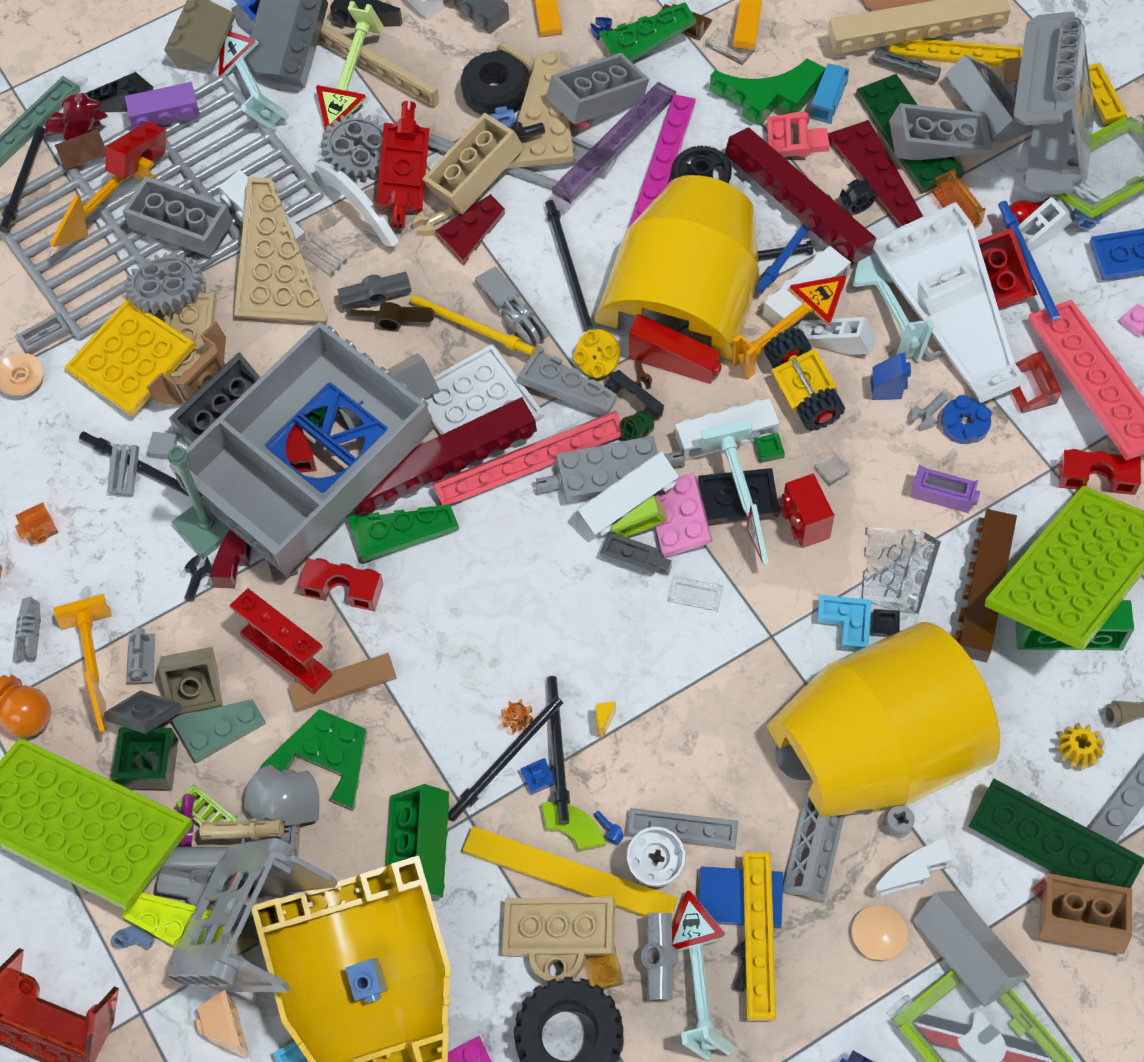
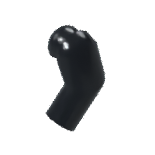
[510,122,545,138]

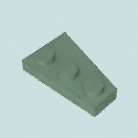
[171,699,266,764]

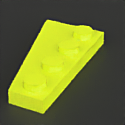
[121,893,232,948]

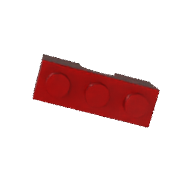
[105,121,167,179]
[1059,449,1141,495]
[298,558,384,612]

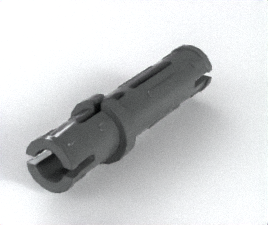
[873,48,941,82]

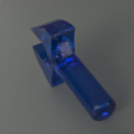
[590,17,613,40]

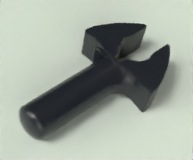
[184,555,212,602]
[733,941,746,992]

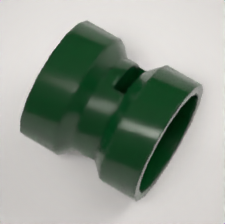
[620,411,654,440]

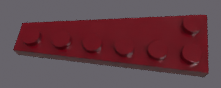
[828,120,924,228]

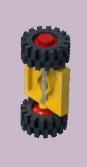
[764,328,845,431]

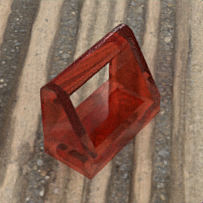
[1011,351,1062,413]

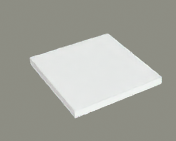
[425,344,544,435]

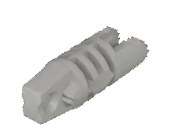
[13,597,41,662]

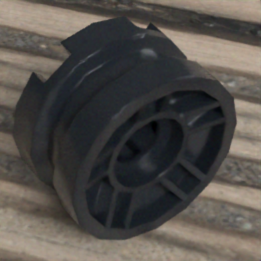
[839,178,877,214]

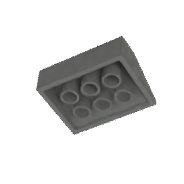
[244,0,328,88]

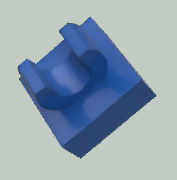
[520,758,555,795]

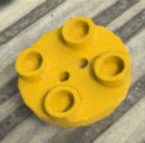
[573,329,620,378]

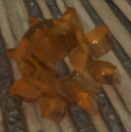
[501,699,533,734]

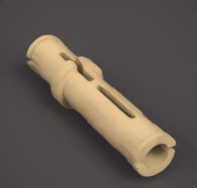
[199,818,284,840]

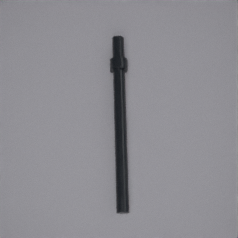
[0,126,45,233]
[79,431,189,497]
[547,676,570,825]
[448,696,564,821]

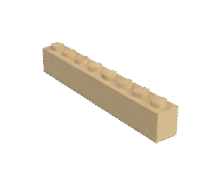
[828,0,1011,54]

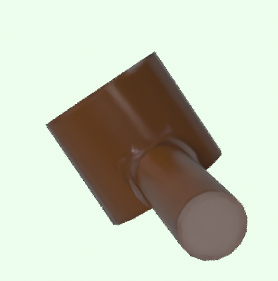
[635,360,652,388]

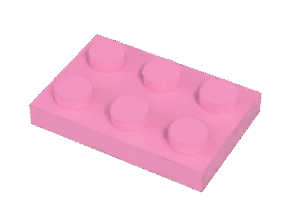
[654,472,713,558]

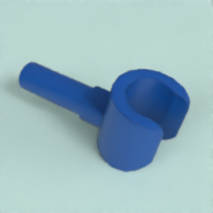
[594,811,624,846]

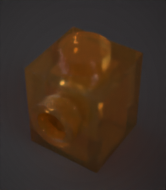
[15,502,59,546]

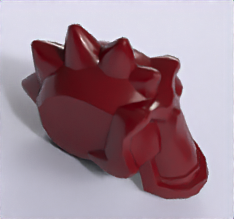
[44,93,108,140]

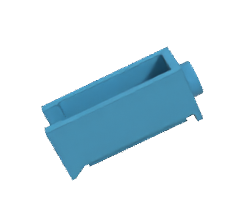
[810,63,849,124]

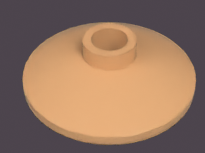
[0,353,44,396]

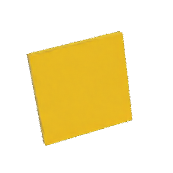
[64,298,197,417]

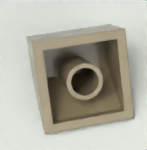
[159,647,223,715]

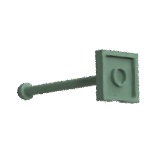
[167,446,230,559]

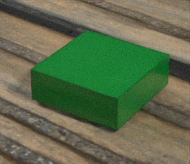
[754,433,785,463]

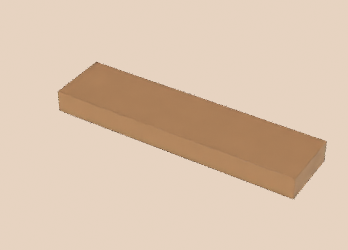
[289,653,397,712]

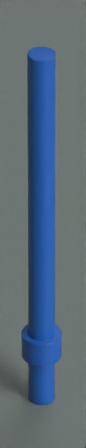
[755,194,832,294]
[998,201,1060,321]

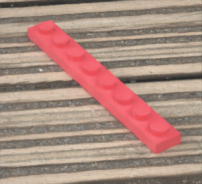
[433,411,623,505]

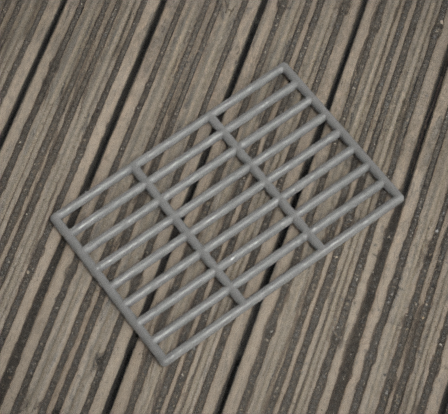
[0,74,324,340]

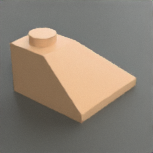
[196,990,250,1059]

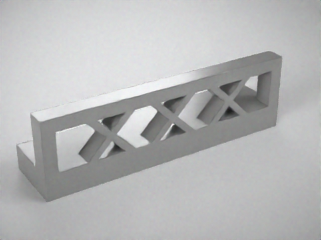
[783,790,844,902]

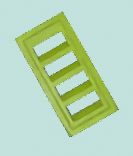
[611,496,667,538]
[176,785,237,842]

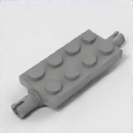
[535,435,685,502]

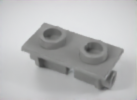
[127,628,155,684]

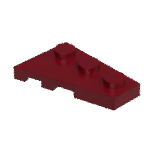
[435,194,505,265]

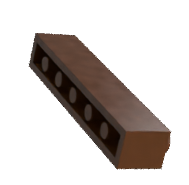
[954,509,1017,663]

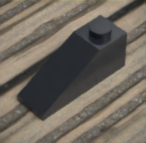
[330,0,403,28]

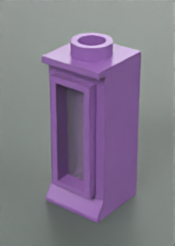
[910,464,980,513]

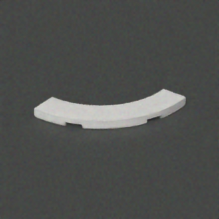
[314,161,399,247]

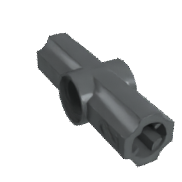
[337,271,412,310]

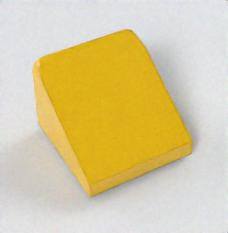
[595,702,616,738]

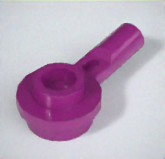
[180,794,194,847]

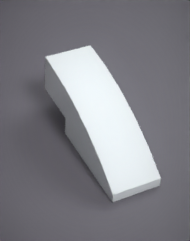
[873,839,953,899]

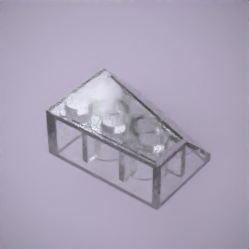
[861,527,941,614]

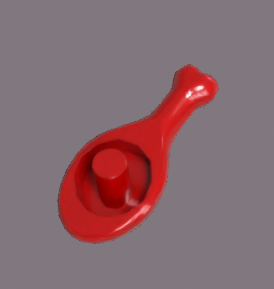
[1009,197,1050,225]

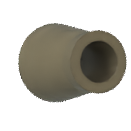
[1105,701,1144,727]

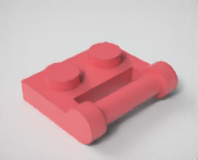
[767,112,811,157]

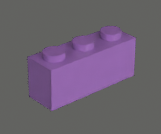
[125,82,200,130]

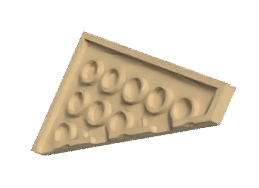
[234,177,328,323]

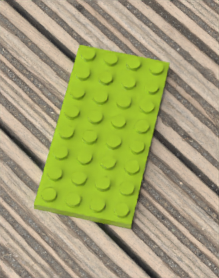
[985,486,1144,651]
[0,738,193,911]

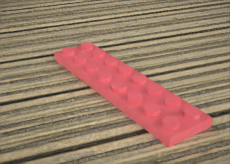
[1028,299,1144,461]

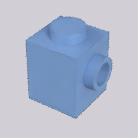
[345,958,388,1004]

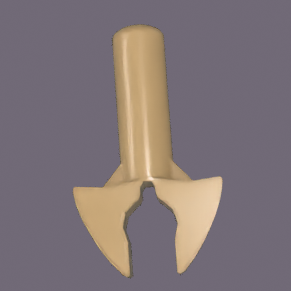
[412,207,455,236]

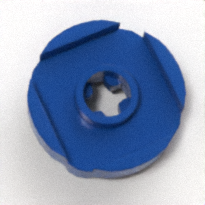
[941,395,992,444]

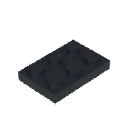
[697,468,780,524]

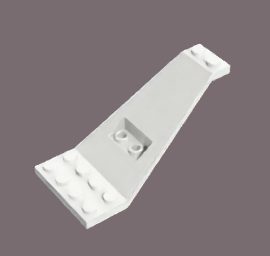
[873,202,1026,403]

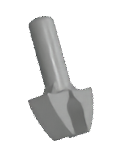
[910,393,948,431]

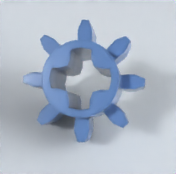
[490,106,516,129]
[1072,200,1102,230]

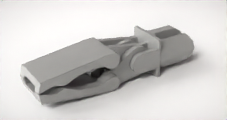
[475,266,548,346]

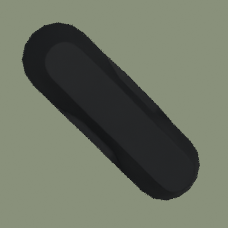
[604,370,664,420]

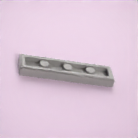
[627,808,738,850]

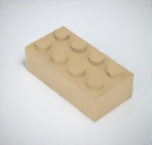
[422,113,524,214]

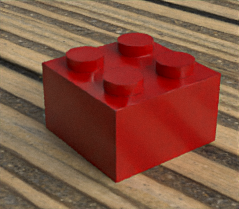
[780,473,835,548]

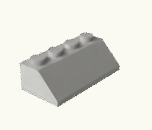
[946,55,1033,143]

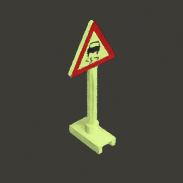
[316,1,383,131]

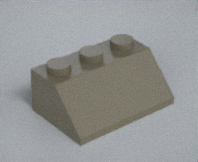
[164,0,236,68]

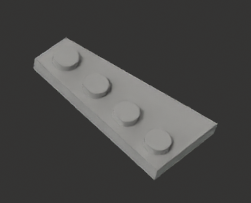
[518,345,617,416]

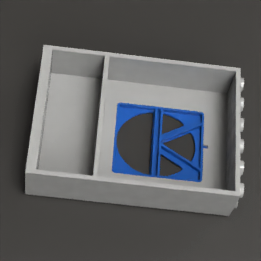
[169,321,434,576]

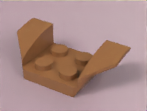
[146,321,226,405]

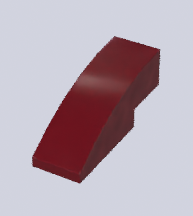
[210,529,252,589]

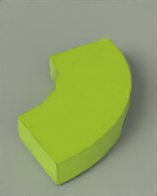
[542,802,606,852]

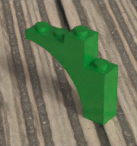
[709,58,826,126]

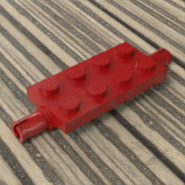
[376,101,430,230]

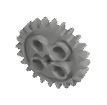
[321,113,384,182]
[125,252,204,315]

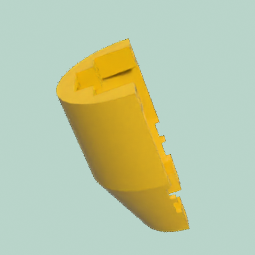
[595,175,759,361]
[766,622,1000,817]
[251,856,451,1062]

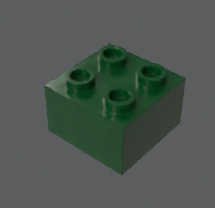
[112,727,179,790]

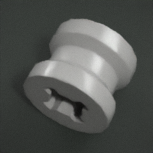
[885,806,915,838]

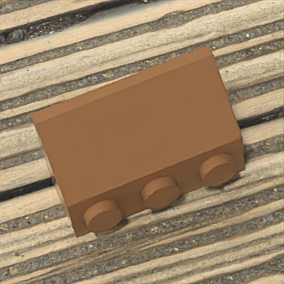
[1039,873,1132,954]

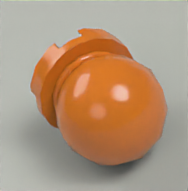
[0,674,51,738]

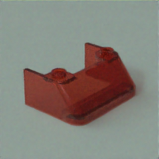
[0,948,119,1062]

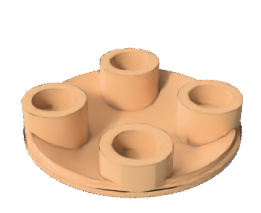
[852,905,908,960]

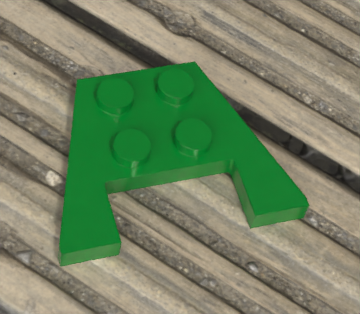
[260,709,367,811]

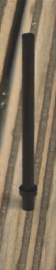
[545,200,593,332]

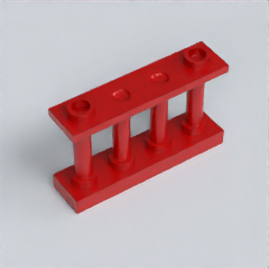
[229,588,332,694]

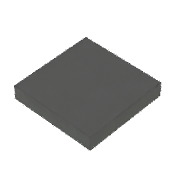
[104,690,181,734]

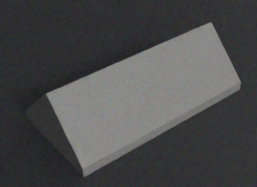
[338,353,440,429]
[913,890,1030,1008]

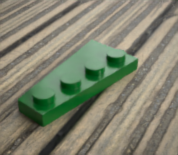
[599,2,697,62]
[347,504,459,562]

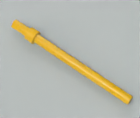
[410,295,536,356]

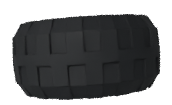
[461,51,529,116]

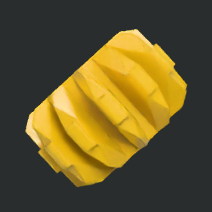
[1057,722,1104,770]

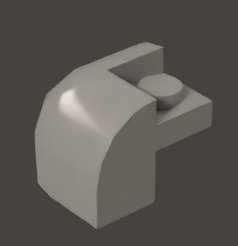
[244,765,320,826]

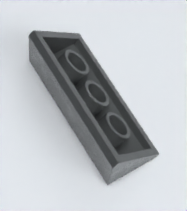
[169,352,260,446]

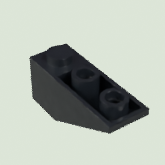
[85,72,154,113]

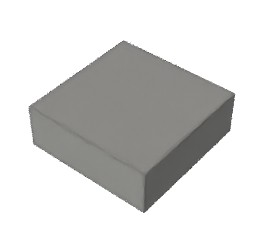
[147,432,178,459]

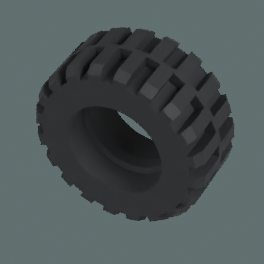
[514,977,624,1062]

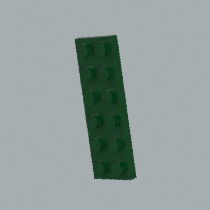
[856,74,964,194]
[968,778,1144,888]

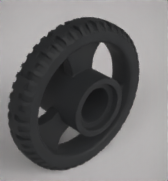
[672,145,732,184]

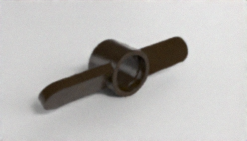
[347,302,435,331]

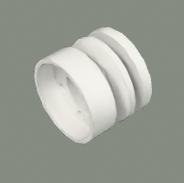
[627,827,685,888]

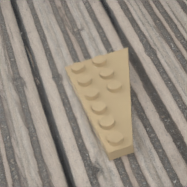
[506,51,574,169]

